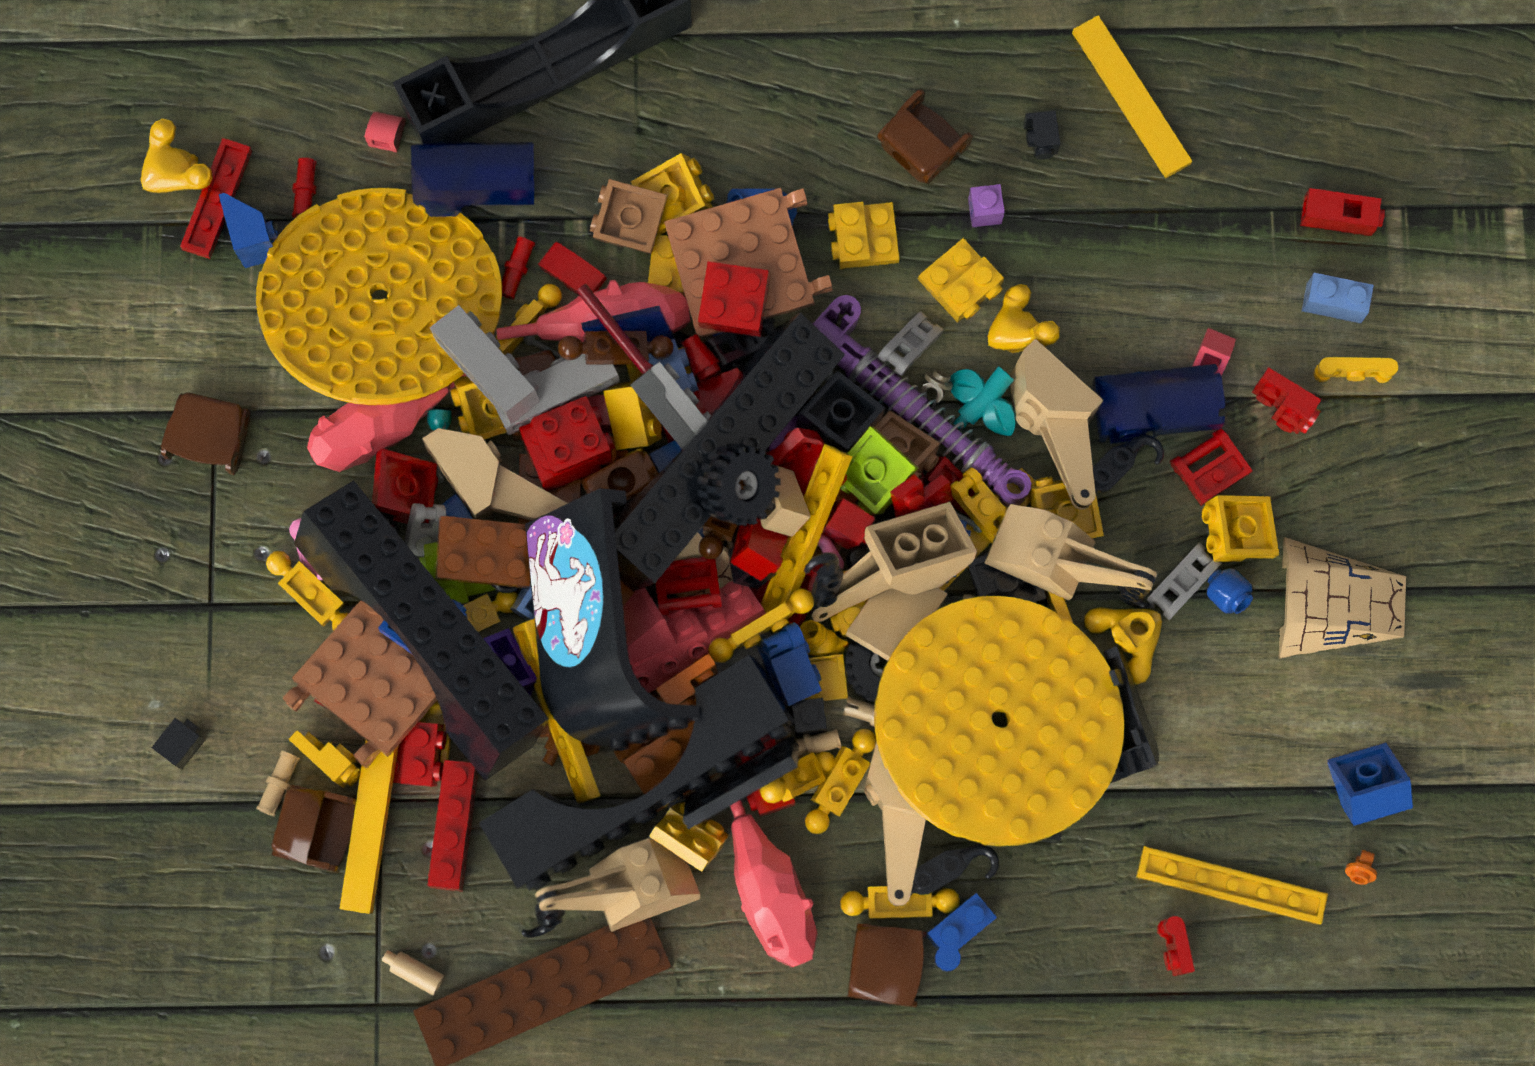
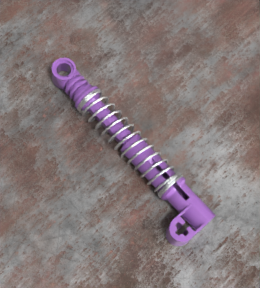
[813,295,1031,507]

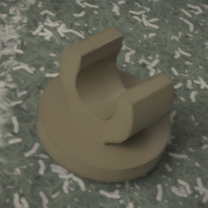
[921,369,953,403]

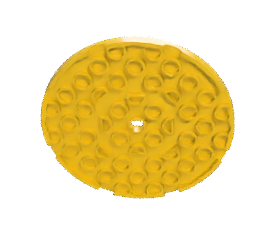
[256,188,502,405]
[874,596,1124,846]

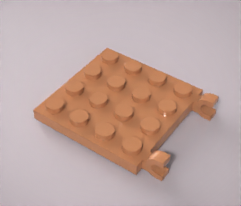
[664,188,833,338]
[283,600,437,769]

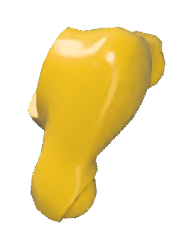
[141,118,213,193]
[987,284,1060,353]
[1084,607,1162,685]

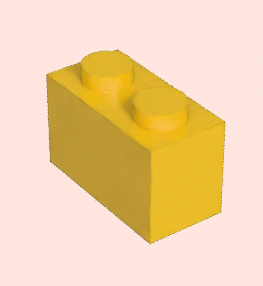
[603,381,662,450]

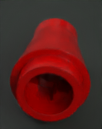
[682,334,721,382]

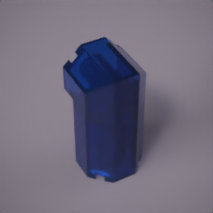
[411,142,534,217]
[1092,364,1225,444]

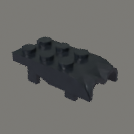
[1103,646,1159,783]

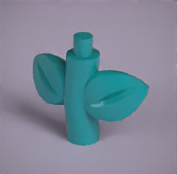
[949,366,1016,436]

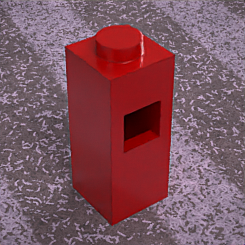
[1300,188,1385,236]

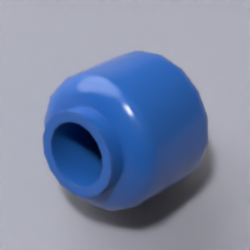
[1207,568,1253,614]

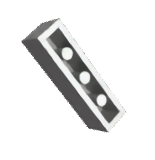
[430,305,540,424]
[494,354,619,435]

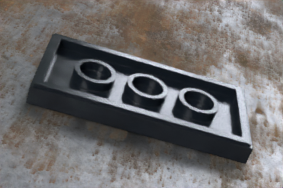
[682,736,799,829]

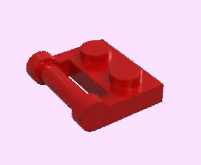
[1170,428,1253,506]
[656,557,722,616]
[1157,916,1195,976]

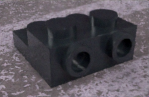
[967,554,1046,605]

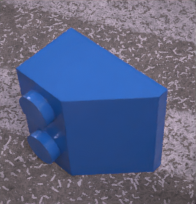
[219,193,279,268]
[1327,743,1413,826]

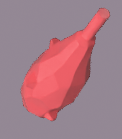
[496,280,690,342]
[307,374,467,472]
[730,800,817,967]

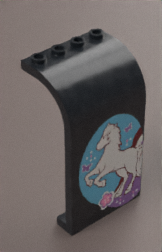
[525,488,700,751]

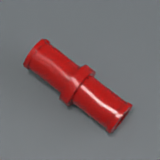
[292,157,317,218]
[501,236,535,300]

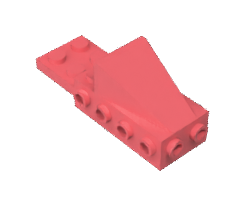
[623,581,766,693]

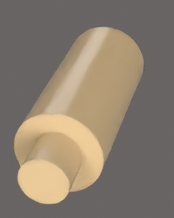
[382,950,445,996]

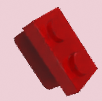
[531,396,615,473]
[766,427,847,497]

